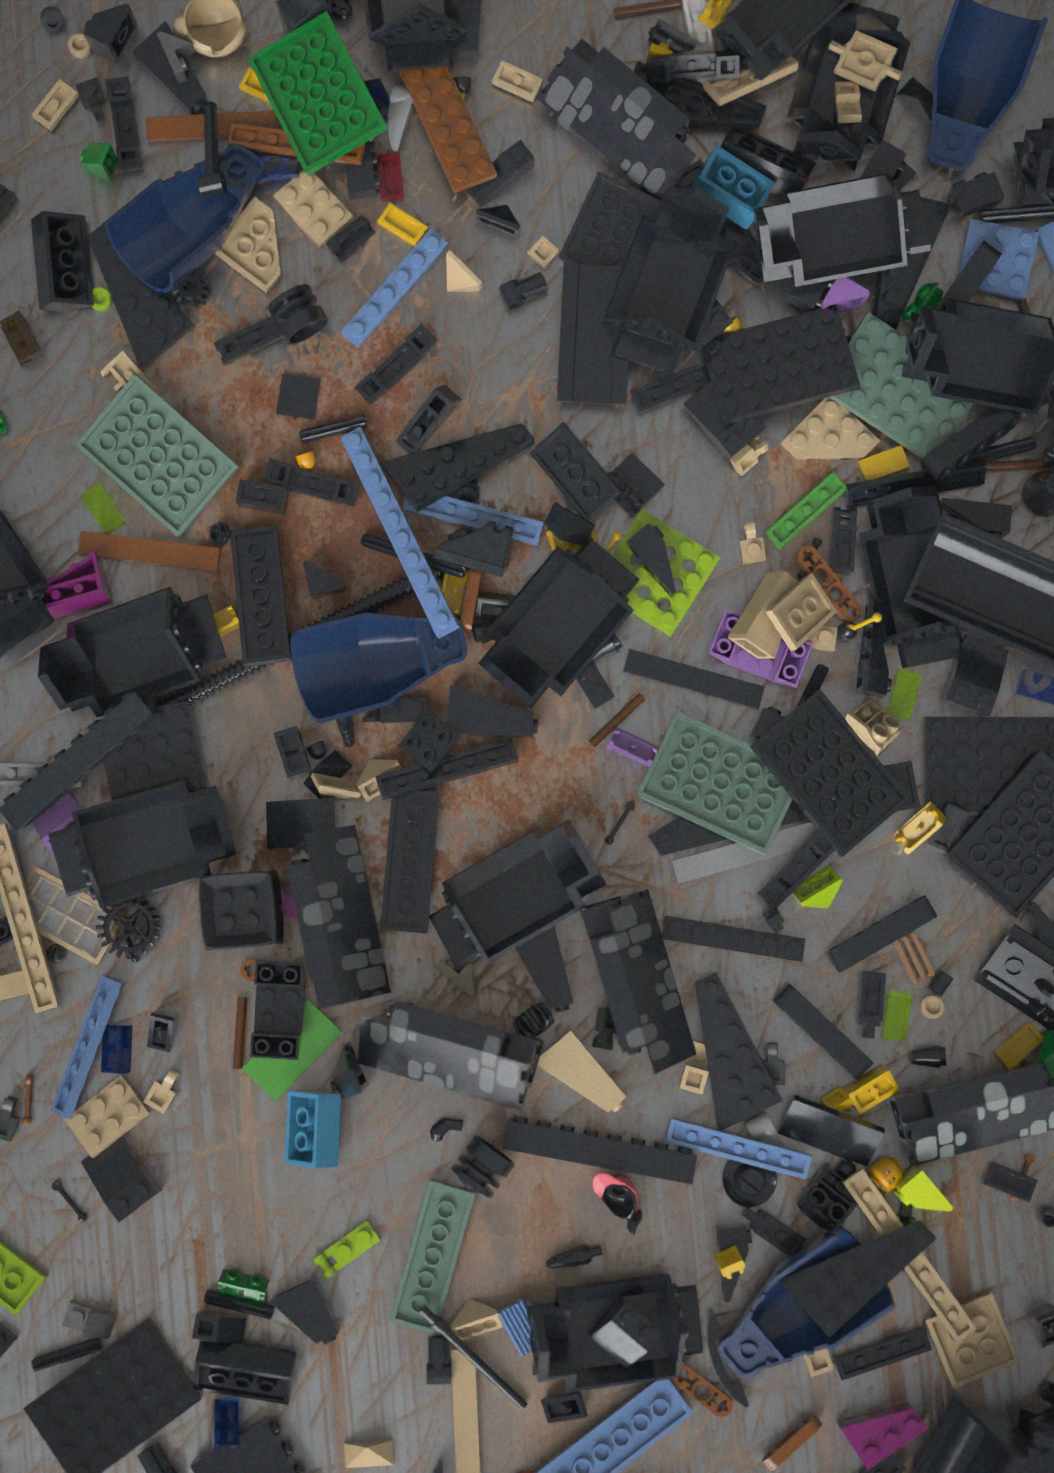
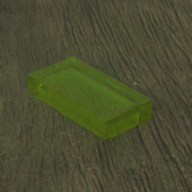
[80,483,126,534]
[887,669,922,721]
[881,991,913,1042]

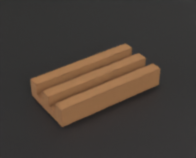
[893,932,935,985]

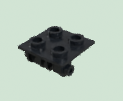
[608,453,665,517]
[398,709,461,772]

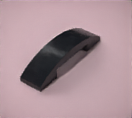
[646,51,739,84]
[105,76,142,172]
[354,324,437,405]
[264,458,360,507]
[706,1309,749,1407]

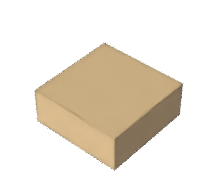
[527,236,560,270]
[803,1348,834,1377]

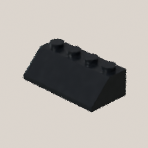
[720,127,816,194]
[31,211,94,311]
[194,1340,296,1405]

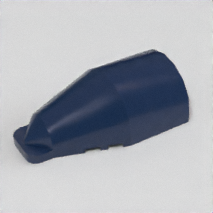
[927,0,1048,171]
[104,144,265,293]
[290,613,467,723]
[719,1226,895,1378]

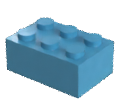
[691,145,775,230]
[285,1090,341,1168]

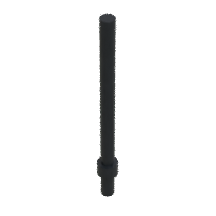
[418,1305,528,1410]

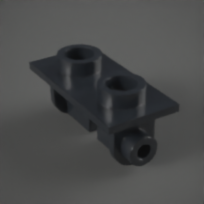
[648,19,698,53]
[326,215,376,261]

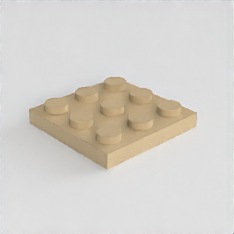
[924,1292,1020,1389]

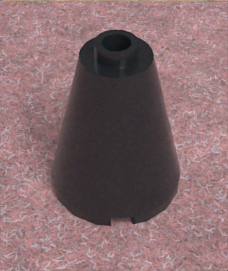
[1022,471,1054,517]

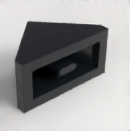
[303,560,347,599]
[147,1011,180,1053]
[1027,1303,1054,1348]

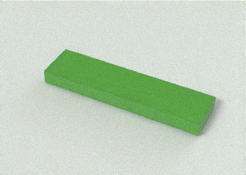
[764,471,846,551]

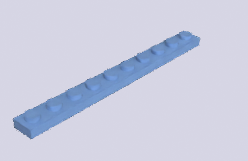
[341,427,460,639]

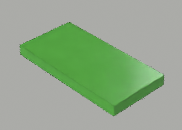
[242,999,343,1101]

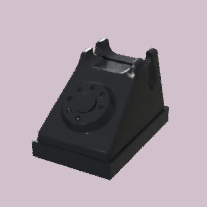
[434,521,514,577]

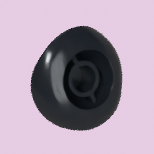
[722,1159,777,1208]

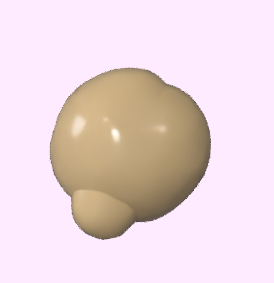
[172,0,247,57]

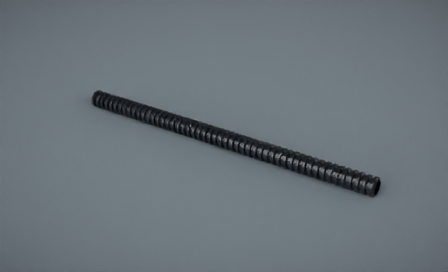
[155,569,444,707]

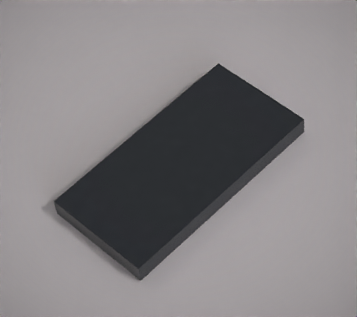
[530,422,623,522]
[777,1095,885,1167]

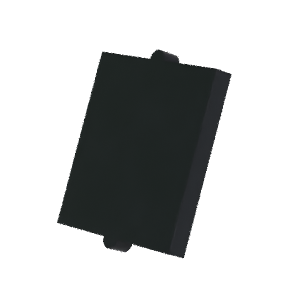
[276,374,320,420]

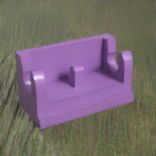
[607,727,659,769]

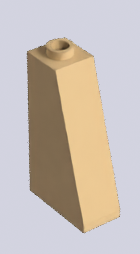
[728,570,799,659]
[538,1030,626,1112]

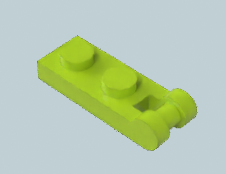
[312,1219,381,1279]

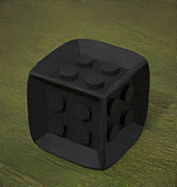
[199,870,284,951]

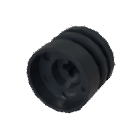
[267,284,329,345]
[451,1135,515,1199]

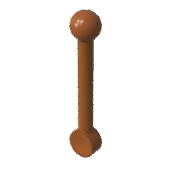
[22,1075,33,1125]
[1010,1154,1035,1201]

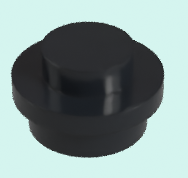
[210,522,231,546]

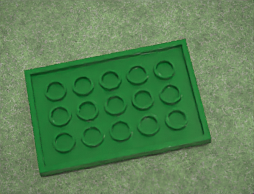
[247,11,389,176]

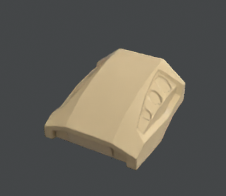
[845,696,902,757]

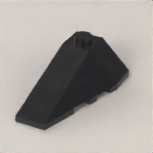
[855,599,892,698]
[330,1042,368,1098]

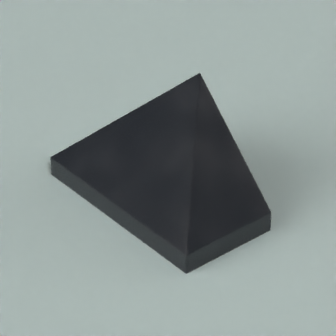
[897,76,933,124]
[476,204,520,237]
[544,502,596,545]
[303,750,352,799]

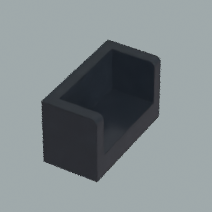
[236,479,289,515]

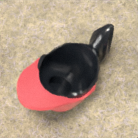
[592,1172,643,1235]

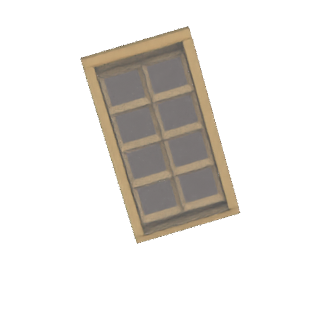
[25,866,126,965]

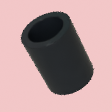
[928,970,953,997]

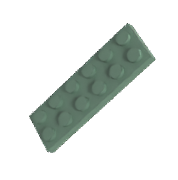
[389,1180,475,1335]

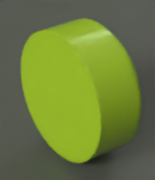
[92,287,113,311]

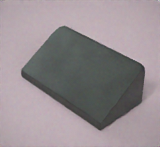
[476,591,515,621]

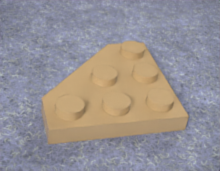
[215,197,282,294]
[781,397,880,460]

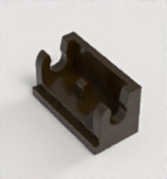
[0,310,45,368]

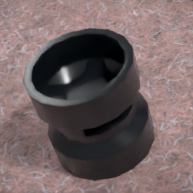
[329,0,353,22]

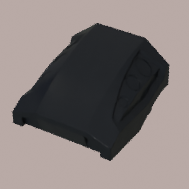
[796,1162,858,1231]

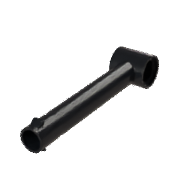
[198,101,227,198]

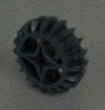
[95,897,161,959]

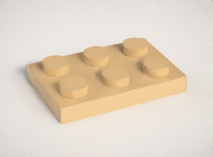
[273,169,354,249]
[766,573,837,651]
[64,1075,151,1158]

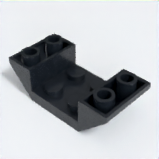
[250,961,305,1060]

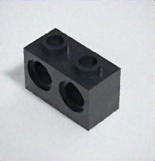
[273,726,312,780]

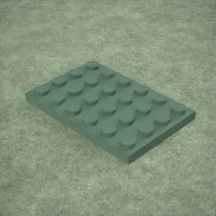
[830,312,973,459]
[75,374,240,538]
[637,711,793,856]

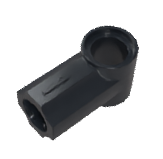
[499,272,548,310]
[426,1335,451,1385]
[137,1444,177,1473]

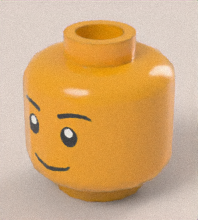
[868,1157,905,1193]

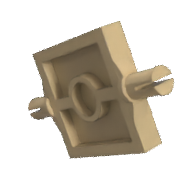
[829,30,903,92]

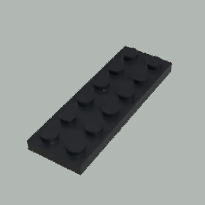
[230,525,291,667]
[380,790,440,934]

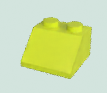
[893,1166,954,1211]

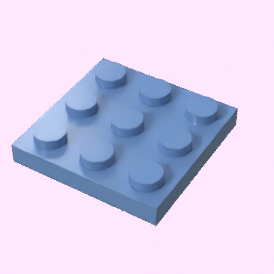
[958,219,1039,300]

